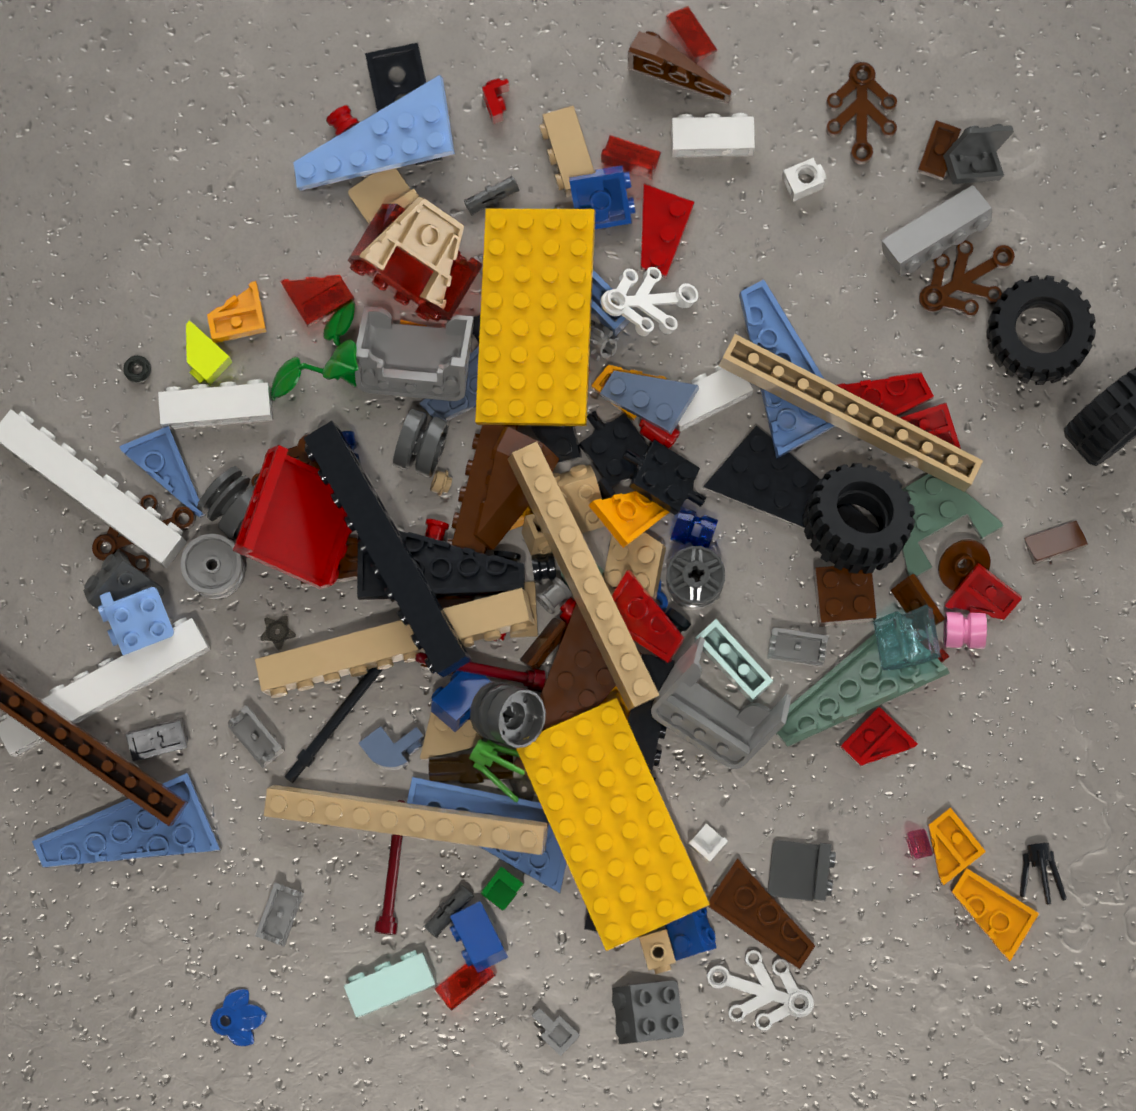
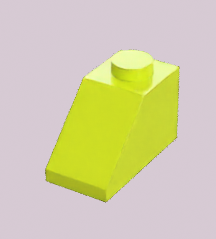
[186,320,232,386]

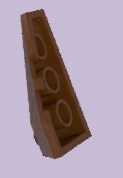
[628,31,732,104]
[473,427,559,550]

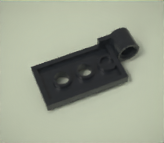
[365,42,443,166]

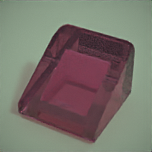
[905,829,933,861]

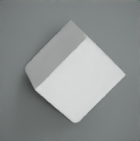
[688,823,728,864]

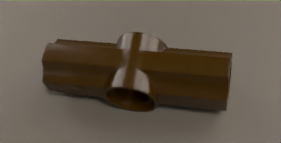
[429,753,514,784]

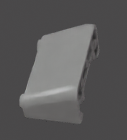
[355,306,474,401]

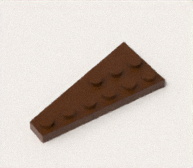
[514,603,642,778]

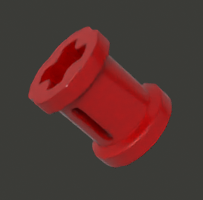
[424,519,449,541]

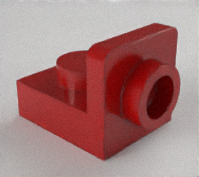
[482,78,509,125]

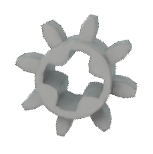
[589,326,619,361]

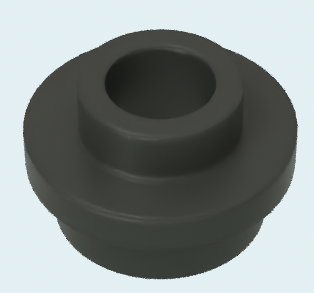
[123,355,151,383]

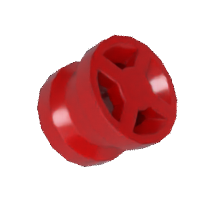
[326,105,360,136]

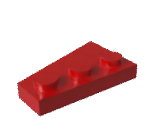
[641,184,695,279]
[836,372,934,416]
[612,570,685,663]

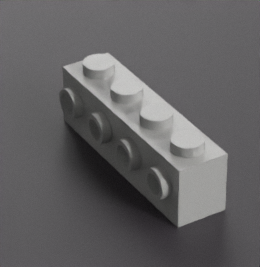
[882,185,992,276]

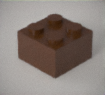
[813,566,877,627]

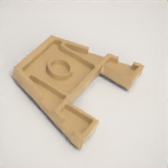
[359,197,464,310]

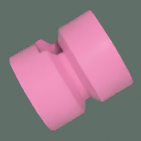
[944,612,987,649]

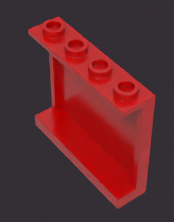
[233,445,352,590]

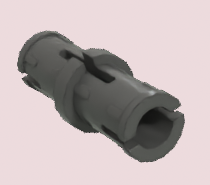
[464,175,520,216]
[423,884,474,938]

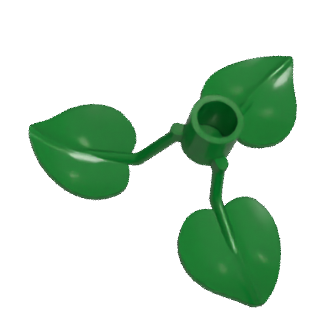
[271,301,359,401]

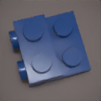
[569,165,636,230]

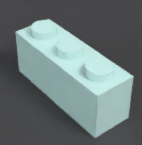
[695,619,773,703]
[344,950,437,1018]

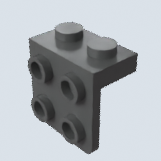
[943,124,1014,184]
[83,549,164,609]
[768,840,836,902]
[612,980,684,1045]

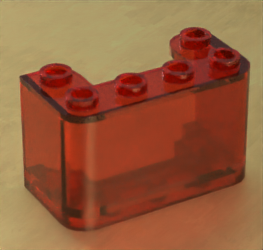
[348,204,483,322]

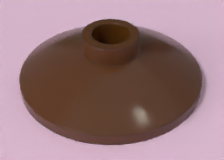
[938,539,991,591]

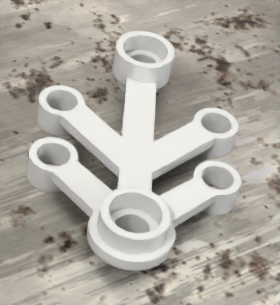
[601,267,698,336]
[707,950,814,1031]

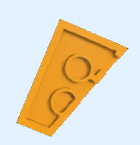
[588,491,670,548]
[951,868,1039,962]

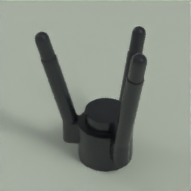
[1020,843,1067,905]

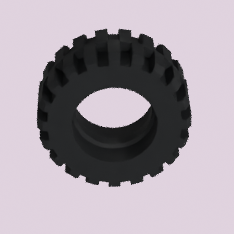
[986,275,1096,385]
[1064,367,1136,466]
[803,463,915,574]

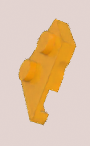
[928,807,986,886]

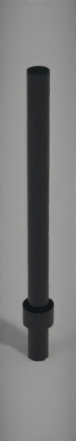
[284,667,383,784]

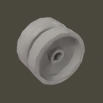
[180,533,246,600]

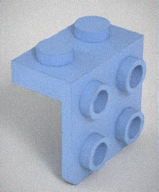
[98,587,174,655]

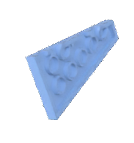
[293,75,455,191]

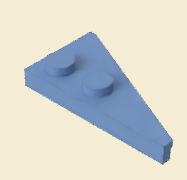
[119,426,206,518]

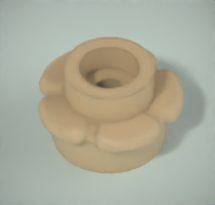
[430,470,452,496]

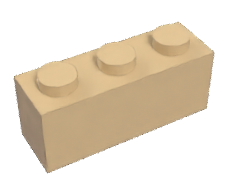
[539,105,595,197]

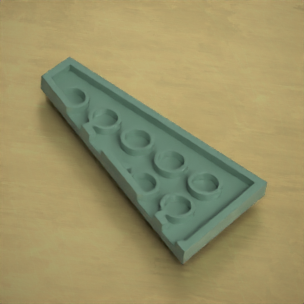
[776,617,950,747]

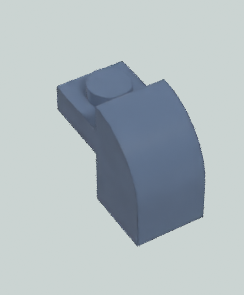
[359,726,425,770]

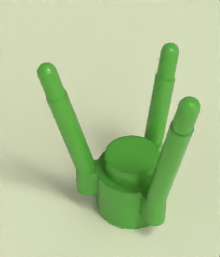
[469,739,525,802]

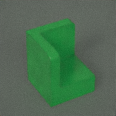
[481,866,524,911]

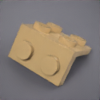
[348,168,419,236]
[552,465,605,534]

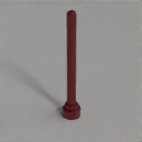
[415,652,546,692]
[374,800,406,935]

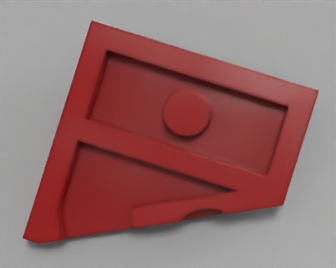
[944,563,1022,620]

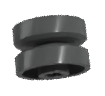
[393,409,449,478]

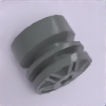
[197,466,255,540]
[666,546,725,610]
[470,682,546,748]

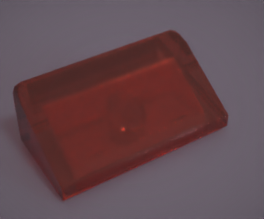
[666,6,717,64]
[435,963,496,1011]

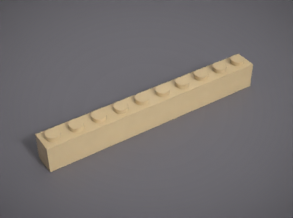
[719,334,983,492]
[508,442,659,711]
[255,588,535,698]
[264,785,549,855]

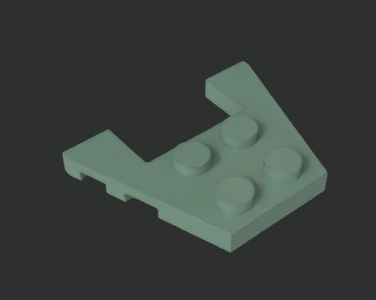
[902,474,1003,577]

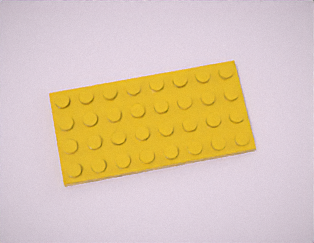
[475,209,595,426]
[516,698,710,951]

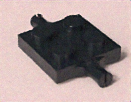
[579,411,648,488]
[622,440,706,515]

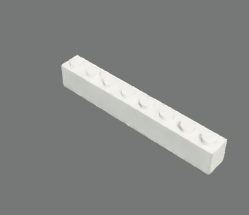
[0,409,187,568]
[0,617,211,757]

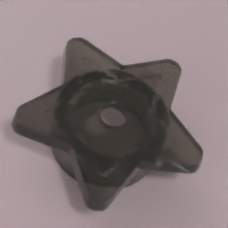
[260,615,296,651]
[509,775,536,801]

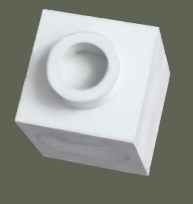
[782,158,826,202]

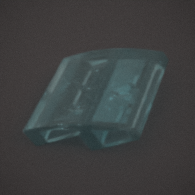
[873,605,941,671]

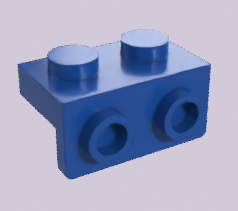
[665,907,717,961]

